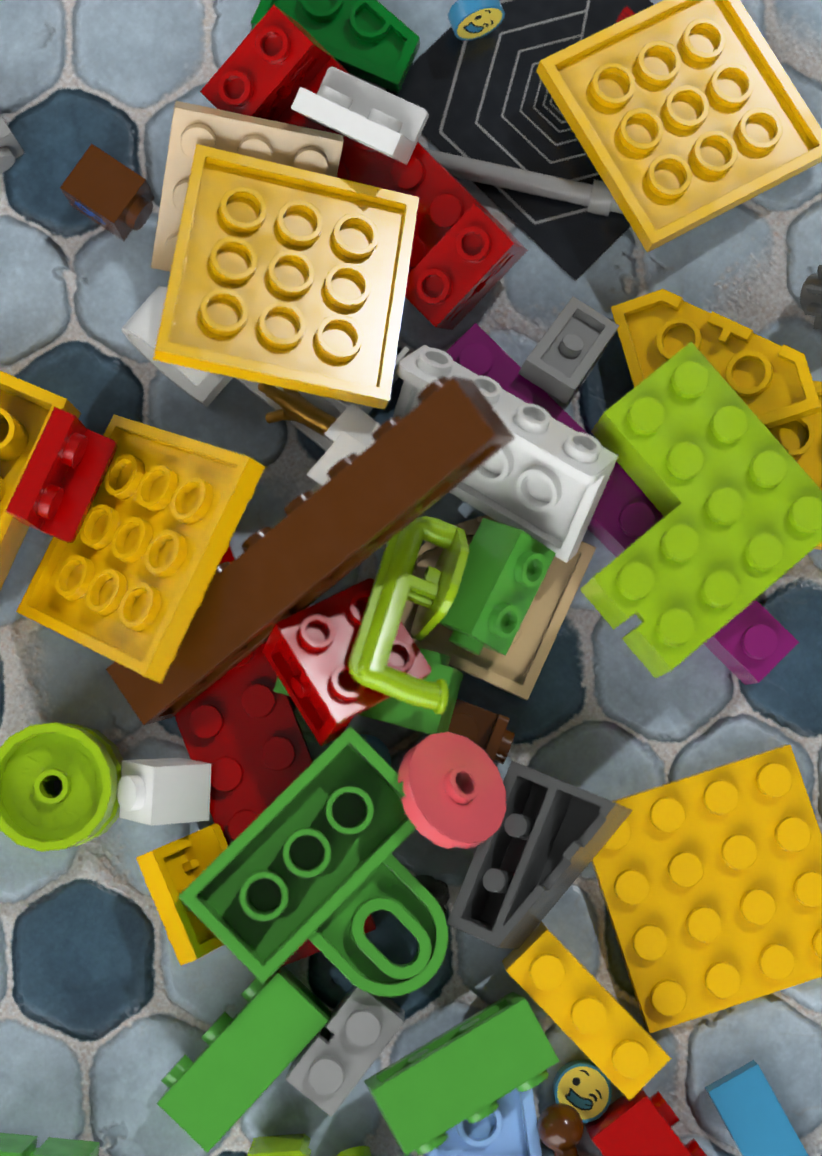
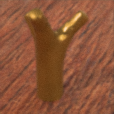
[258,383,337,437]

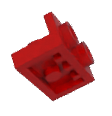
[5,407,118,543]

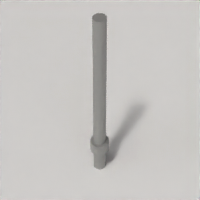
[425,148,623,216]

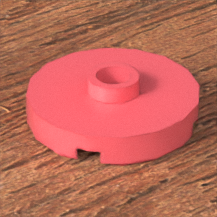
[398,732,506,849]

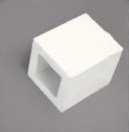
[117,758,212,826]

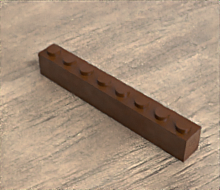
[106,376,515,726]

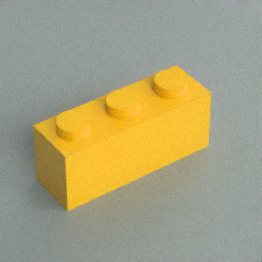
[502,922,671,1101]

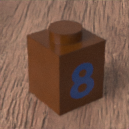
[60,144,155,241]

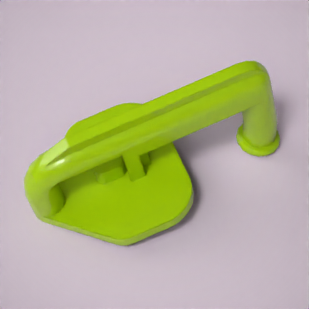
[348,516,469,715]

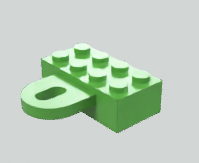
[178,726,448,997]

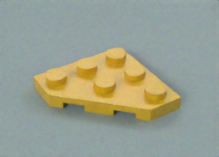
[611,289,822,429]

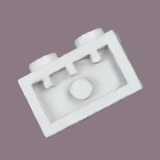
[291,67,429,165]

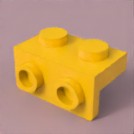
[136,823,229,966]

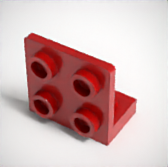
[262,578,432,747]

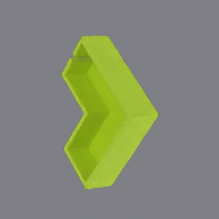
[580,342,822,679]

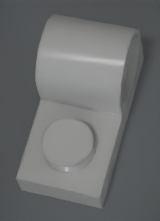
[518,296,619,404]

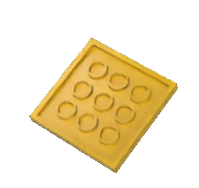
[536,0,822,253]
[153,144,419,410]
[16,414,265,683]
[591,744,822,1033]

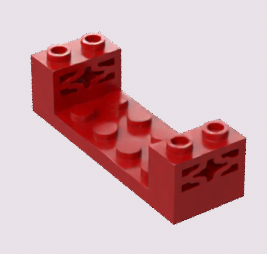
[200,5,528,330]

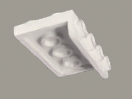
[393,344,618,563]

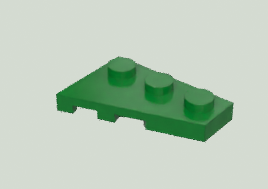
[250,0,420,93]

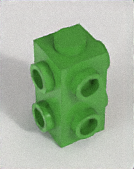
[439,517,556,656]

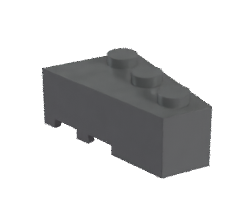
[447,761,633,949]

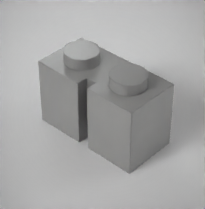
[285,984,405,1117]

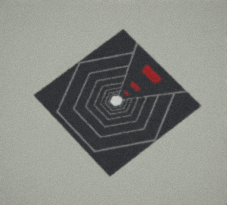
[385,0,654,281]

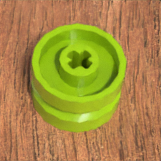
[0,723,124,852]

